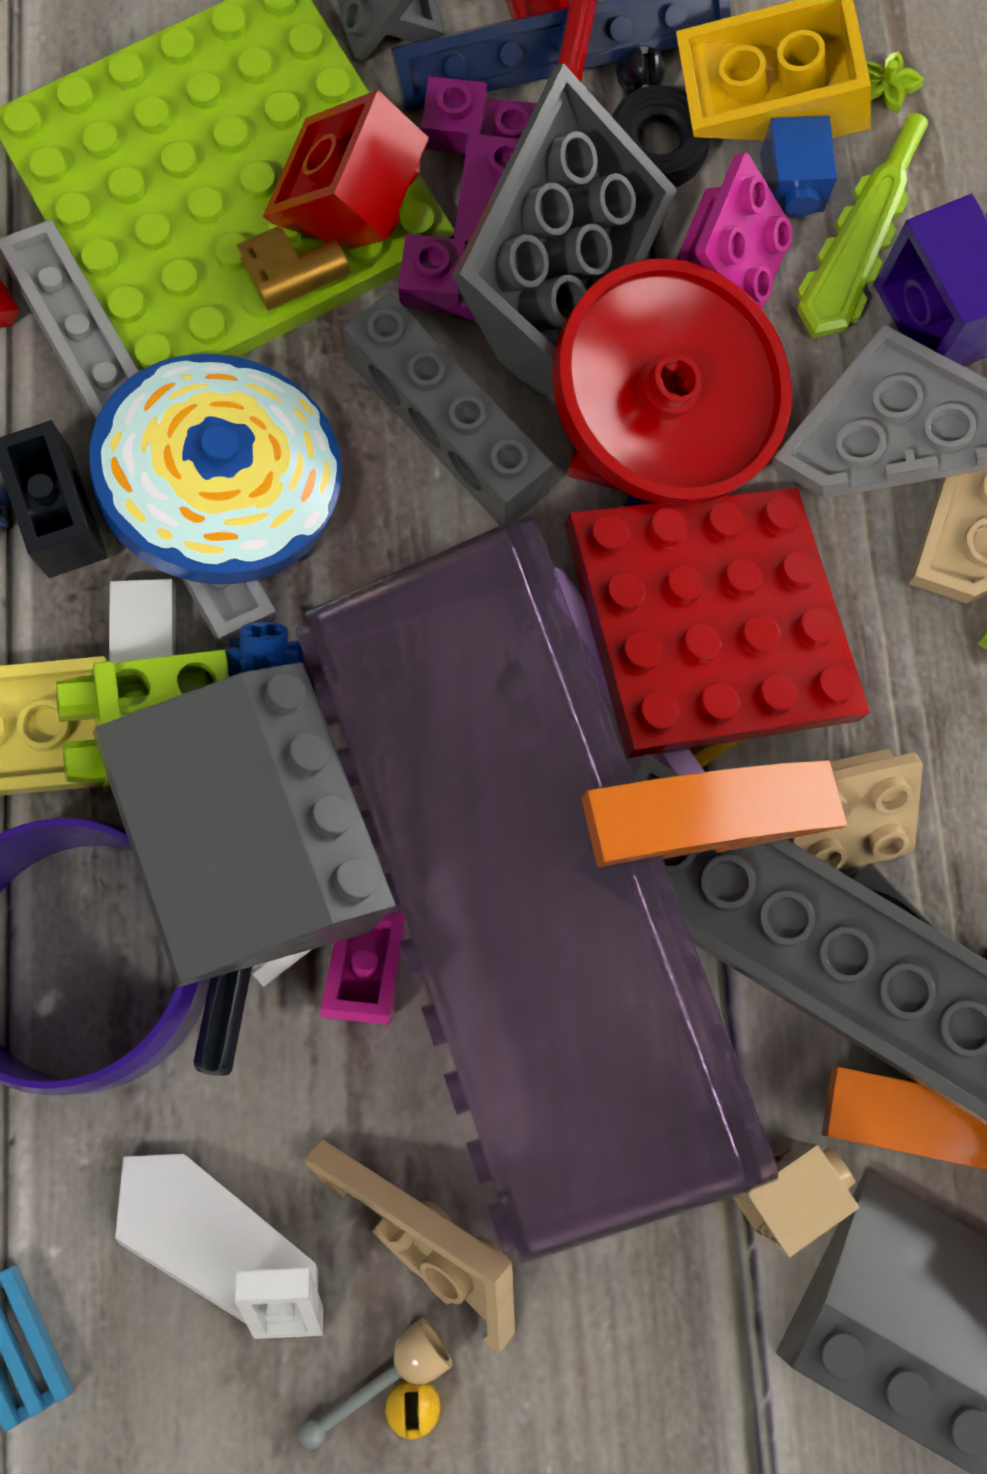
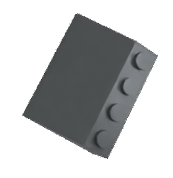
[452,63,677,395]
[93,662,396,988]
[776,1169,987,1474]

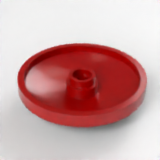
[552,259,792,504]

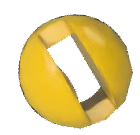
[385,1379,441,1440]

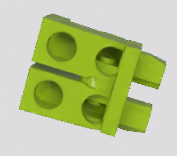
[55,650,229,793]

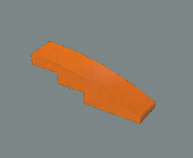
[581,760,847,868]
[821,1067,987,1170]

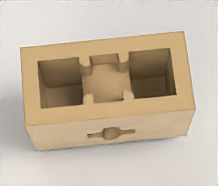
[723,1138,860,1258]

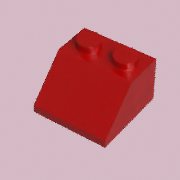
[263,90,429,249]

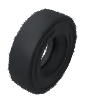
[612,85,710,188]

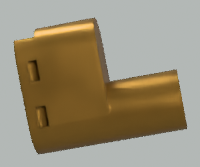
[236,225,350,311]

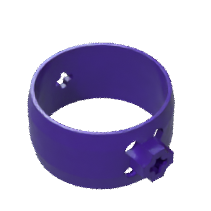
[0,817,210,1095]

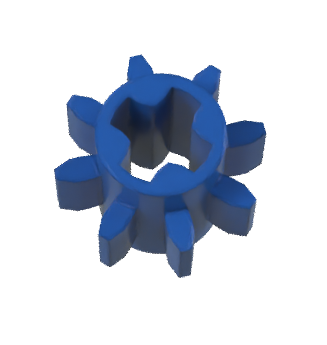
[224,621,303,677]

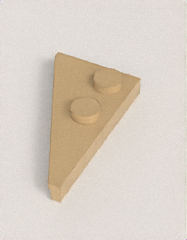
[305,1139,515,1354]

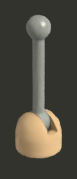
[298,1318,453,1449]

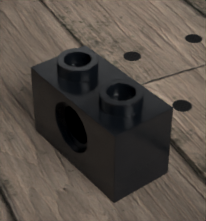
[0,420,108,578]

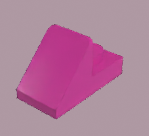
[320,912,406,1025]

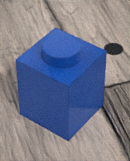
[760,115,837,217]

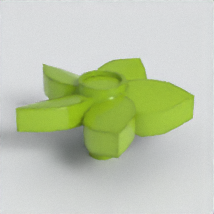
[866,51,925,114]

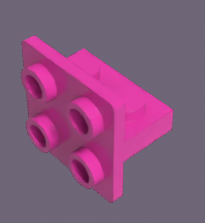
[676,153,793,309]

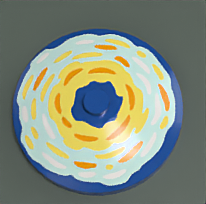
[89,354,342,584]

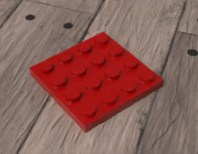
[564,488,870,759]

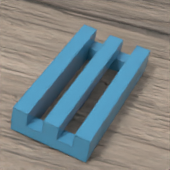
[0,1264,75,1433]

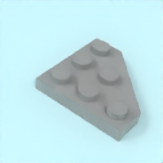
[773,325,987,499]

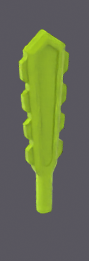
[796,113,928,338]

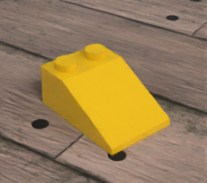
[676,0,871,141]

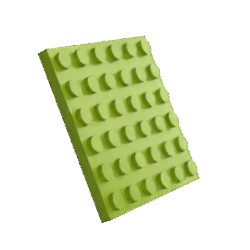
[0,0,455,371]

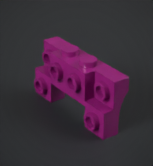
[398,76,537,322]

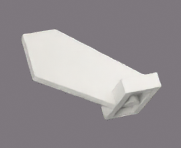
[115,1154,323,1339]

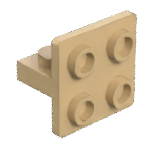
[789,748,923,871]

